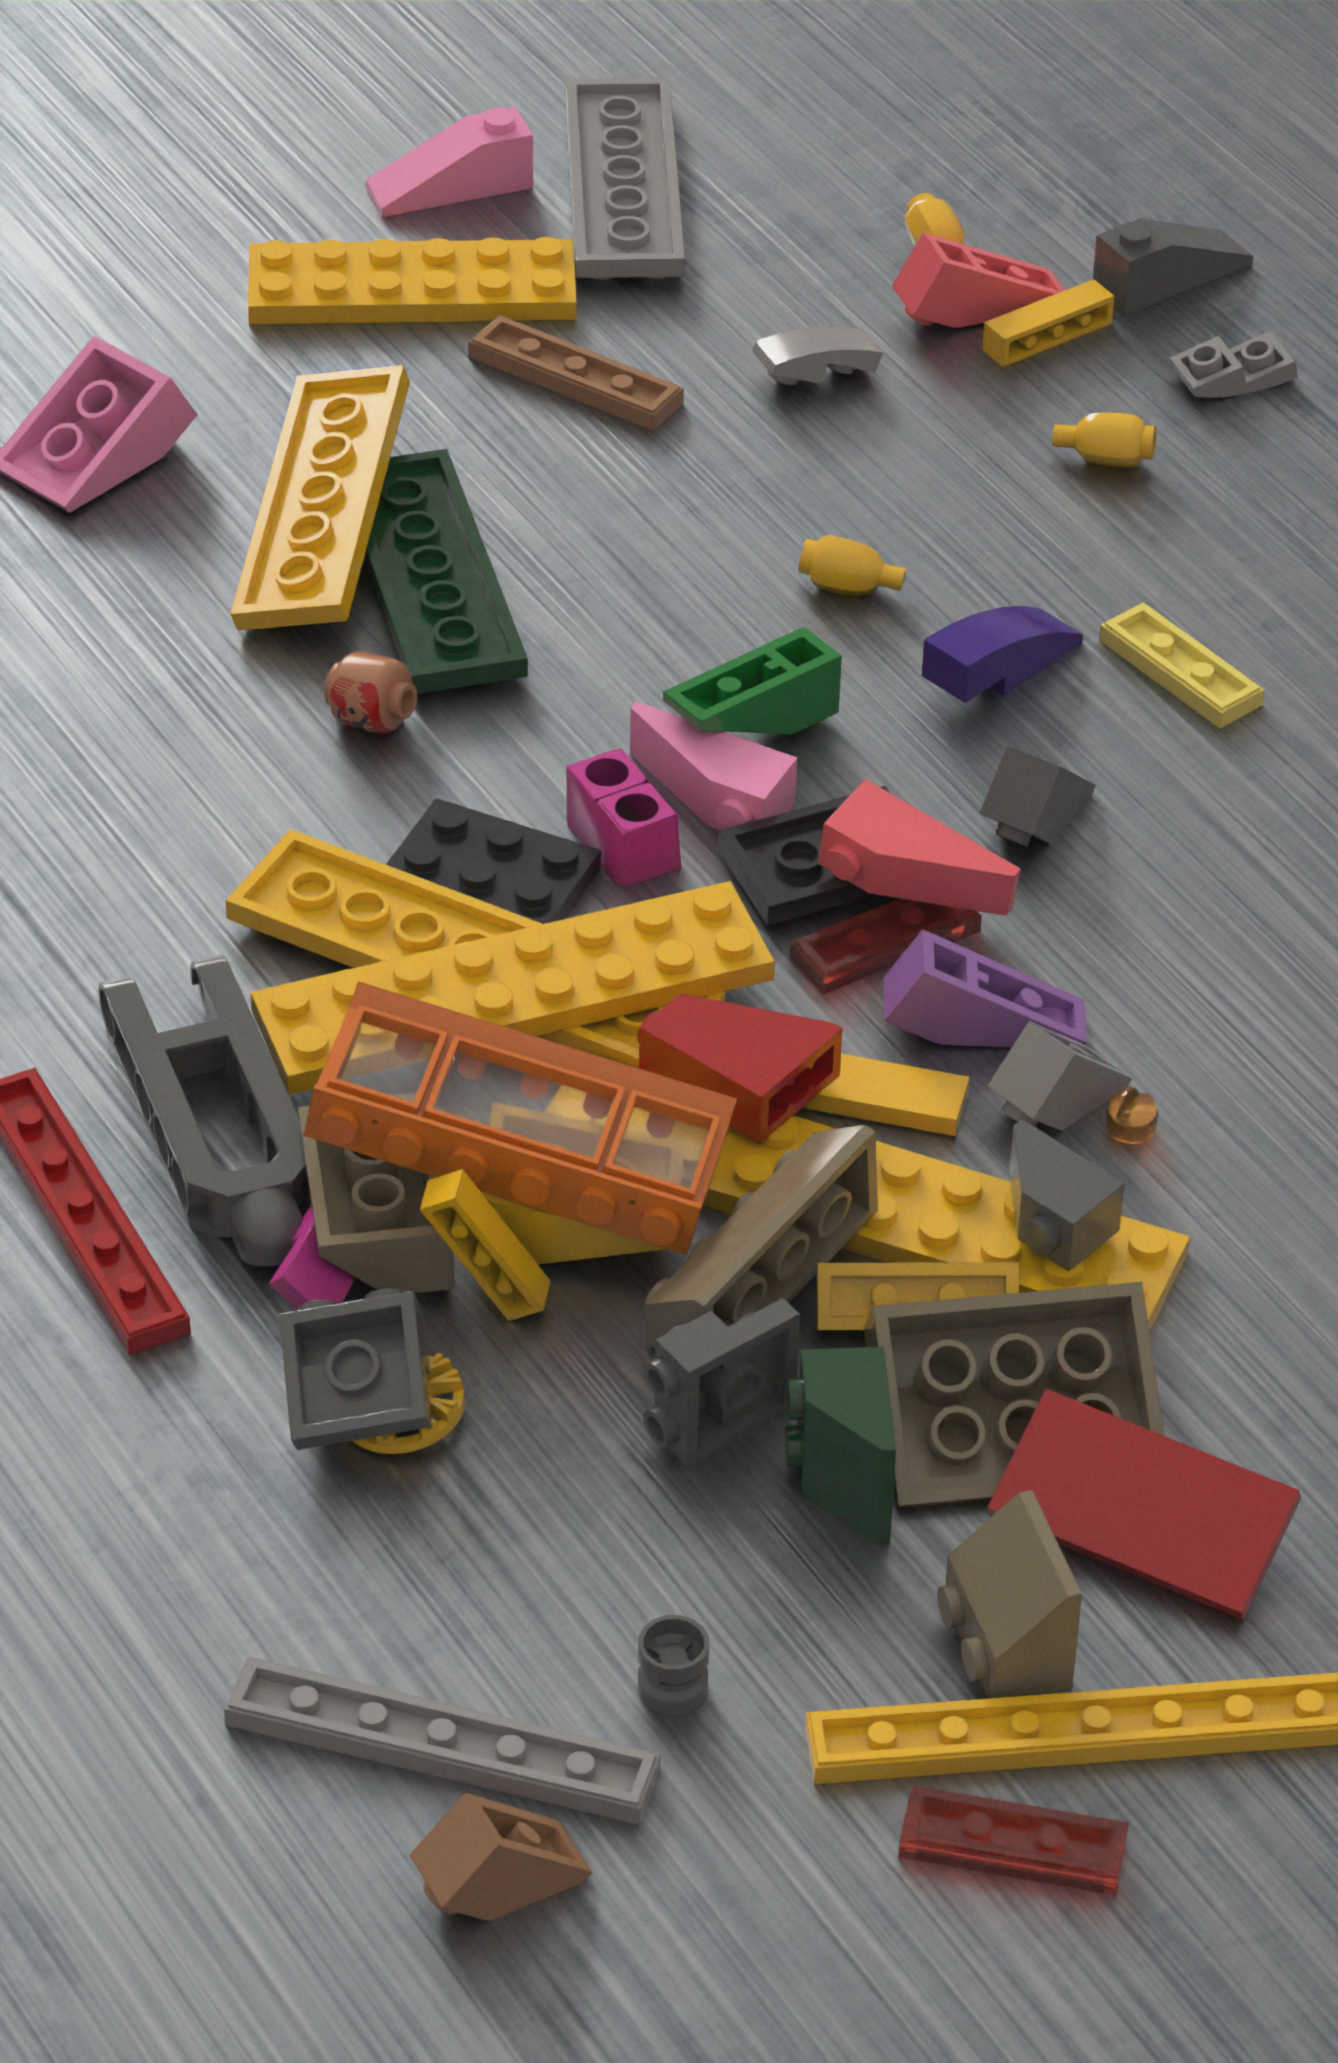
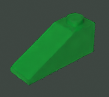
[663,627,842,734]

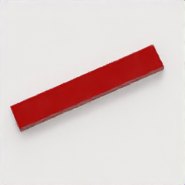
[0,1067,191,1355]

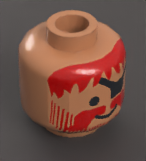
[324,651,417,735]

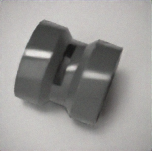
[638,1615,709,1716]

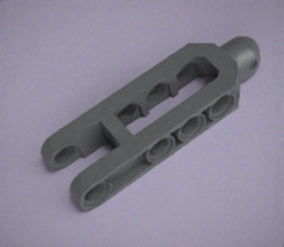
[98,955,311,1266]

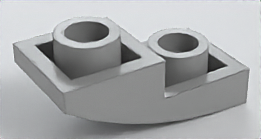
[752,326,883,385]
[1170,331,1298,398]

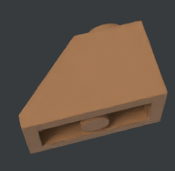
[409,1793,593,1921]

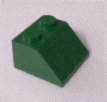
[784,1347,896,1544]

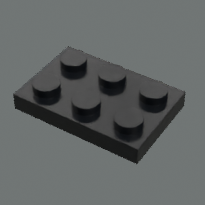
[718,786,890,925]
[385,798,601,924]

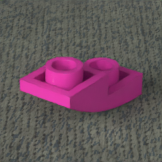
[268,1205,356,1310]

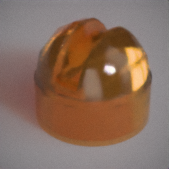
[1105,1087,1158,1144]

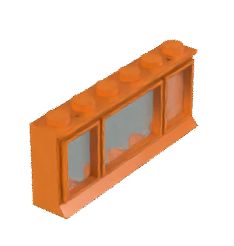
[303,981,737,1255]

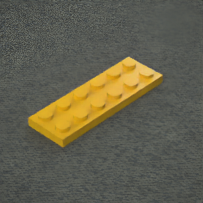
[248,237,577,324]
[230,365,410,631]

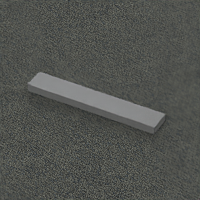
[224,1656,661,1825]

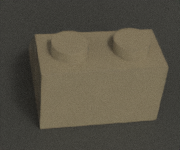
[937,1490,1082,1698]

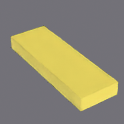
[1099,602,1265,729]

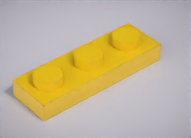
[816,1262,1019,1330]

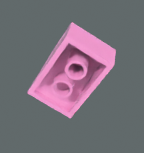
[0,336,198,513]

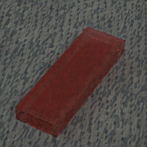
[790,899,982,994]
[898,1785,1129,1896]

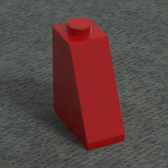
[637,993,843,1144]

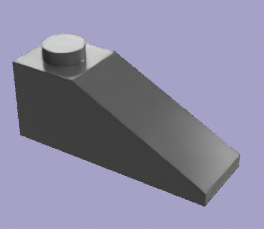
[1093,218,1253,316]

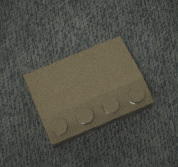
[864,1282,1165,1509]

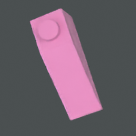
[366,107,533,218]
[630,701,797,830]

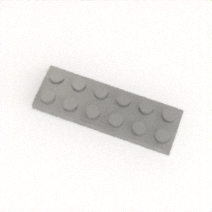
[566,78,685,280]

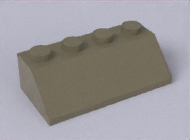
[644,1125,878,1348]

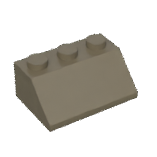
[298,1095,455,1293]

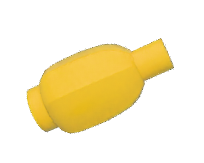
[905,193,965,245]
[1052,412,1157,468]
[798,535,906,596]

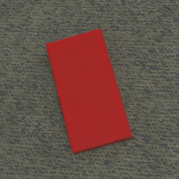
[987,1389,1301,1621]

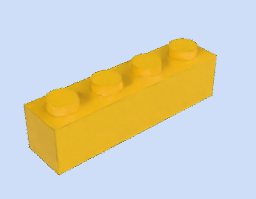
[982,279,1114,367]
[420,1169,551,1321]

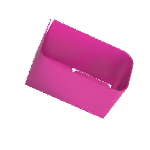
[566,748,682,885]

